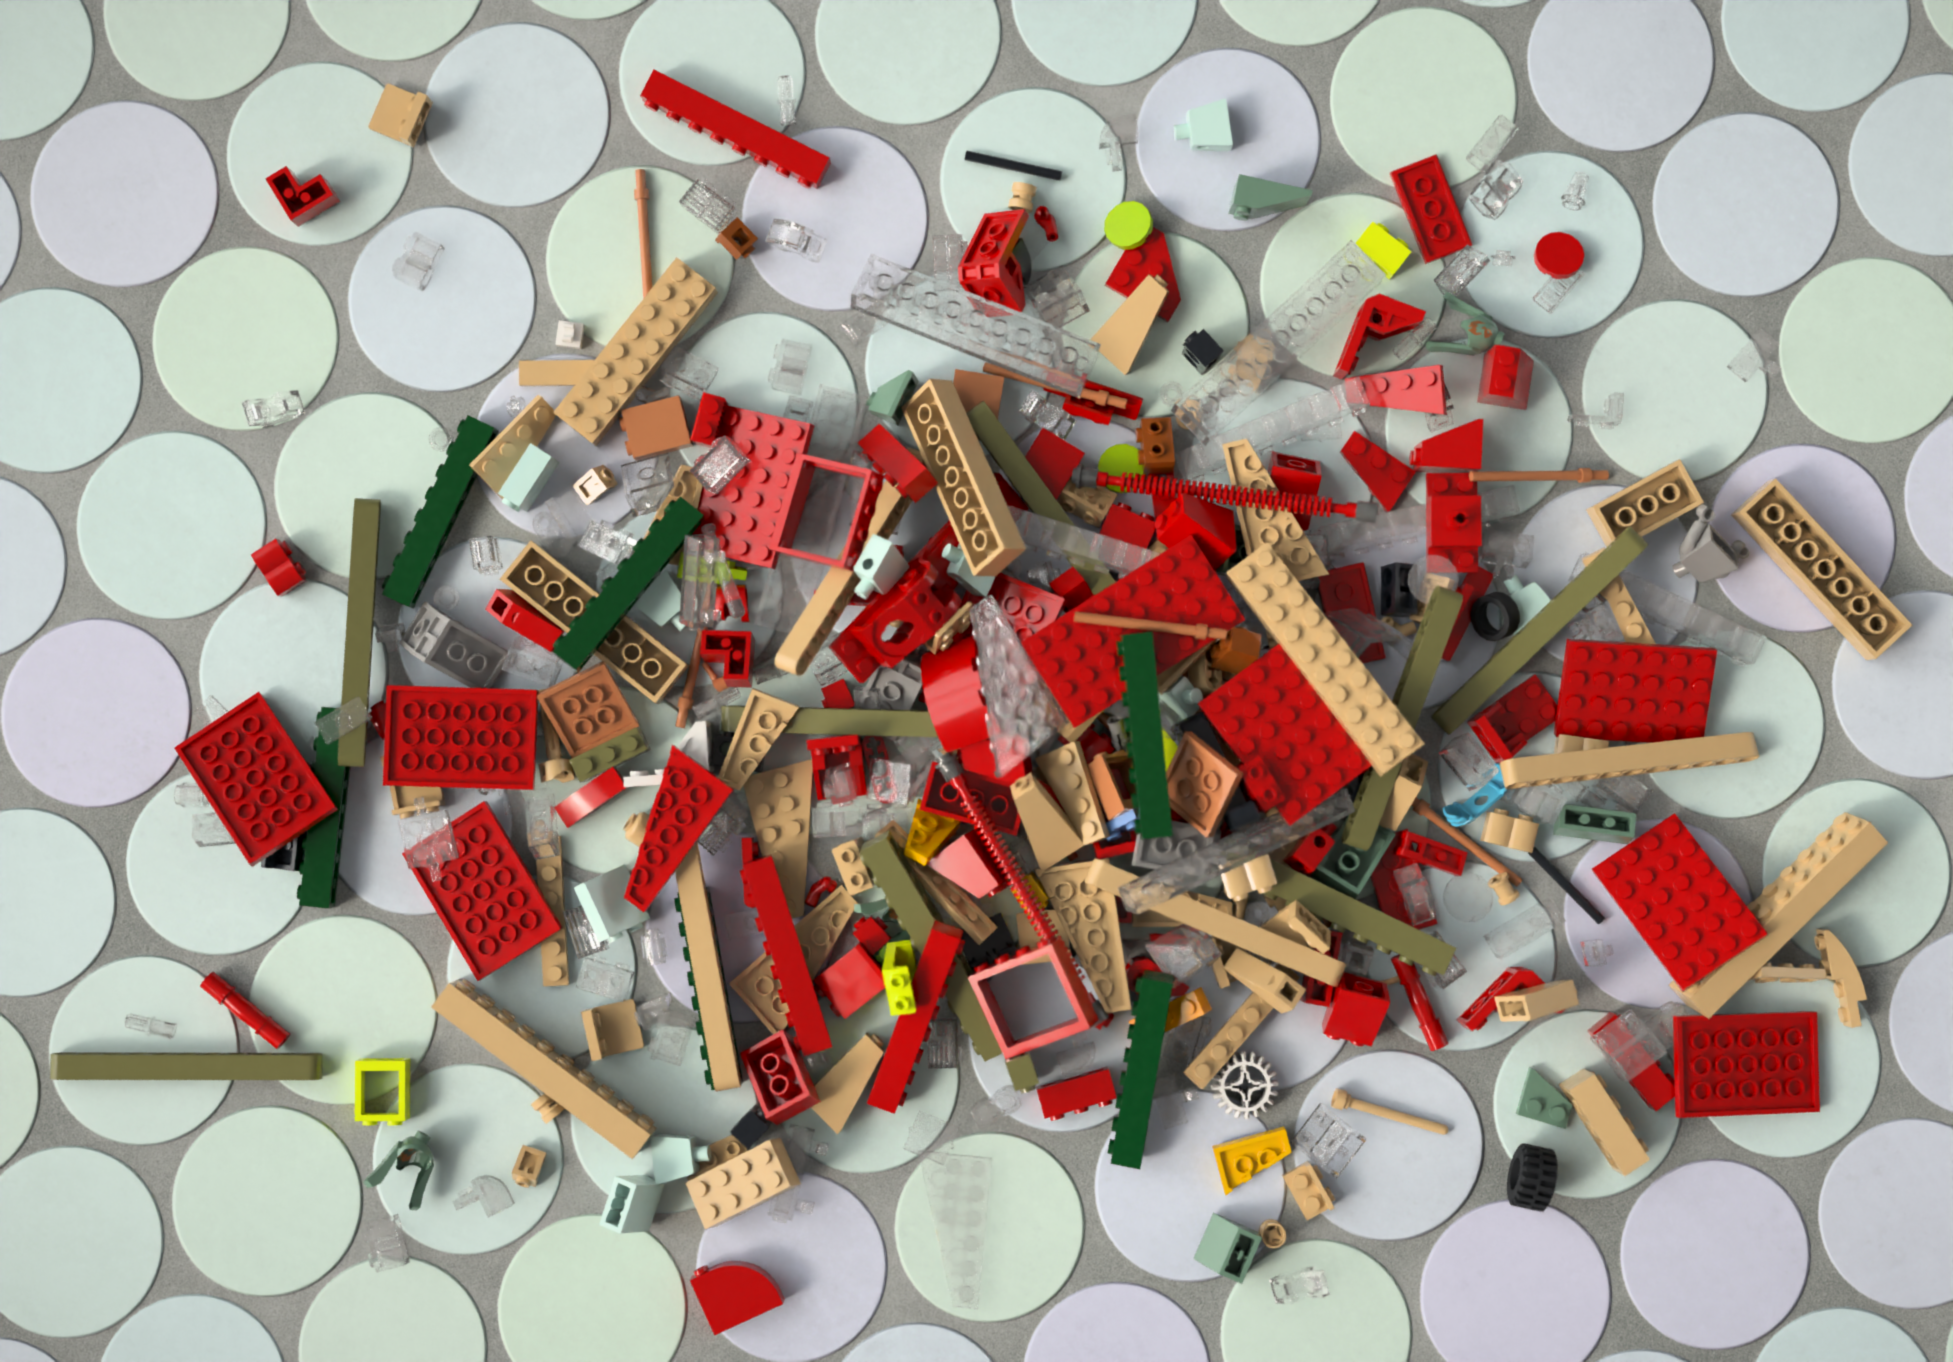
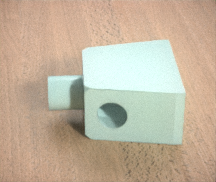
[1174,99,1233,151]
[854,534,910,599]
[942,543,995,597]
[634,570,691,632]
[1504,575,1551,635]
[1159,675,1203,726]
[650,1134,711,1185]

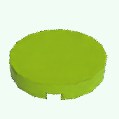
[1104,201,1153,250]
[1098,444,1143,493]

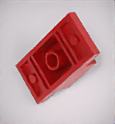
[1426,473,1482,573]

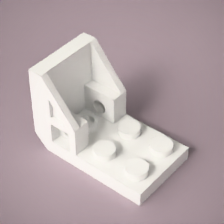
[624,721,714,787]

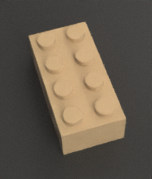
[1586,459,1704,547]
[1558,1069,1650,1176]
[685,1138,801,1229]

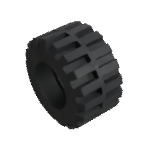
[1507,1143,1558,1212]

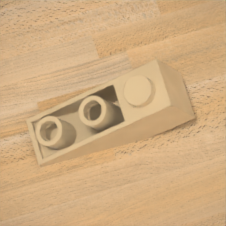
[1223,948,1306,1014]

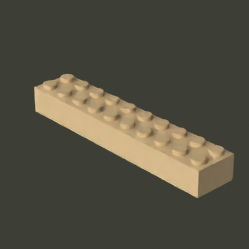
[1226,542,1424,777]
[1669,812,1888,1019]
[431,979,657,1159]

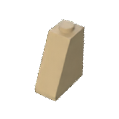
[1379,754,1428,831]
[1495,980,1579,1022]

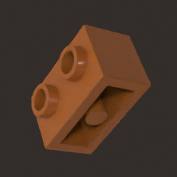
[1135,417,1175,474]
[1210,627,1262,674]

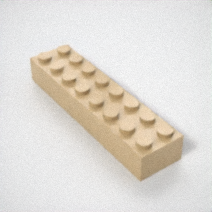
[553,257,718,446]
[901,379,1026,576]
[1731,478,1912,660]
[500,540,689,704]

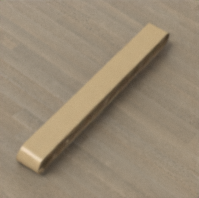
[775,448,927,676]
[1500,732,1760,789]
[675,841,741,1092]
[1085,858,1346,987]

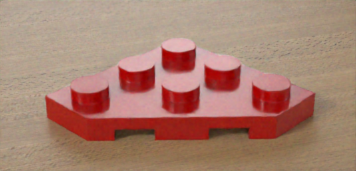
[1105,227,1181,322]

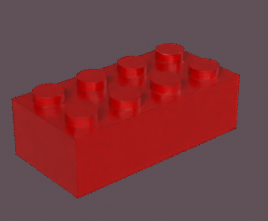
[919,761,1021,836]

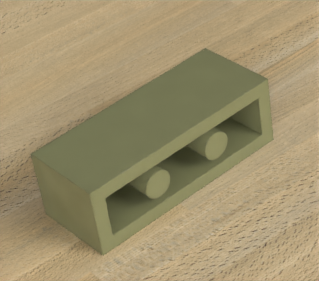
[569,727,651,782]
[1005,1051,1039,1094]

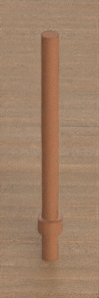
[634,169,652,299]
[983,362,1128,409]
[1469,468,1609,483]
[675,583,718,729]
[1074,612,1227,640]
[1411,797,1523,887]

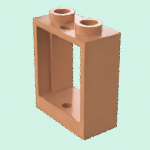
[1087,750,1136,820]

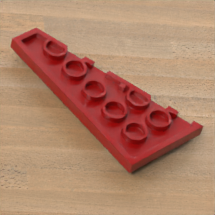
[624,745,734,912]

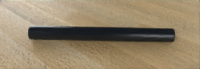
[964,150,1062,181]
[1528,847,1605,924]

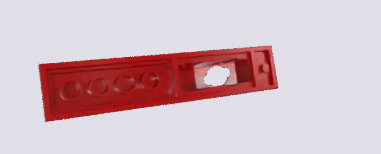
[828,472,1029,683]

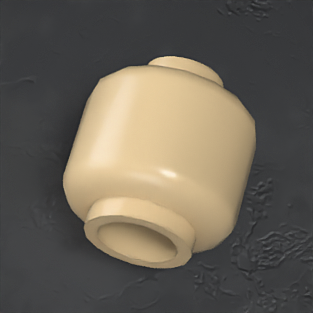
[623,812,650,847]

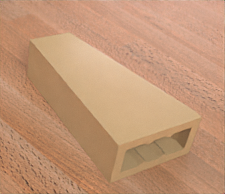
[1089,274,1169,375]
[1010,773,1084,871]
[811,1033,884,1134]

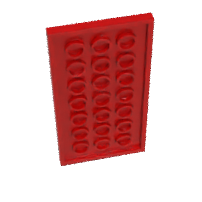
[1020,535,1245,728]

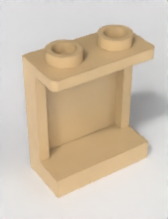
[380,756,446,819]
[832,836,875,896]

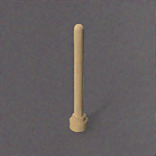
[1331,1088,1449,1135]

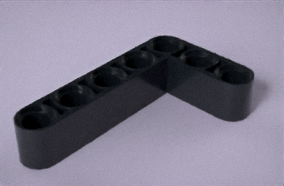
[1179,711,1261,833]

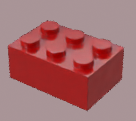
[740,1030,821,1125]

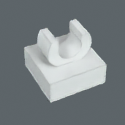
[556,320,585,349]

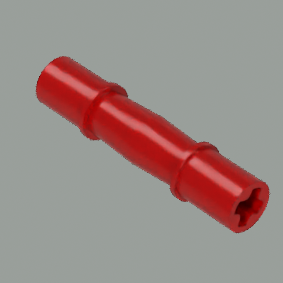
[1391,954,1449,1051]
[200,971,291,1050]

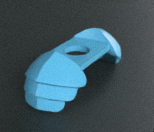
[1442,763,1509,826]

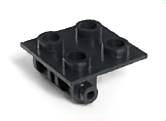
[961,912,1017,972]

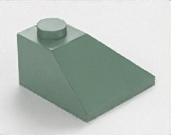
[867,370,919,426]

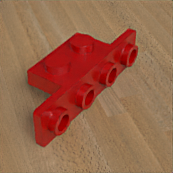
[1043,368,1143,426]
[1441,566,1494,662]

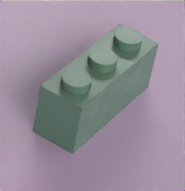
[1553,804,1636,844]

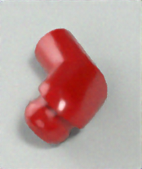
[1034,206,1059,242]
[804,876,837,908]

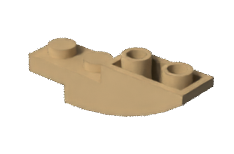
[1814,928,1867,1028]

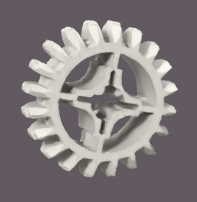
[1211,1051,1279,1119]

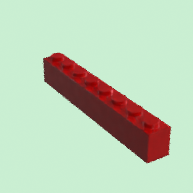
[640,69,831,189]
[740,854,832,1056]
[867,920,965,1114]

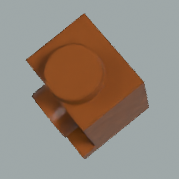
[715,217,758,260]

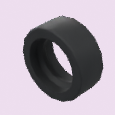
[1470,592,1520,641]

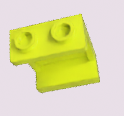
[882,940,917,1016]

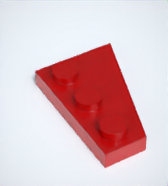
[1340,431,1416,513]

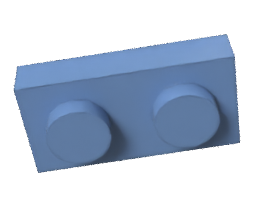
[1105,809,1138,842]

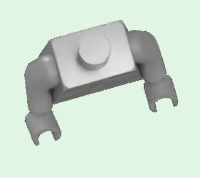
[1672,504,1749,582]

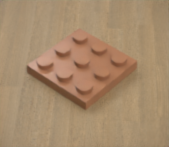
[537,661,639,758]
[1166,732,1243,838]

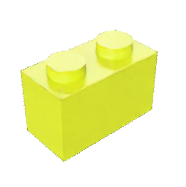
[1351,221,1411,280]

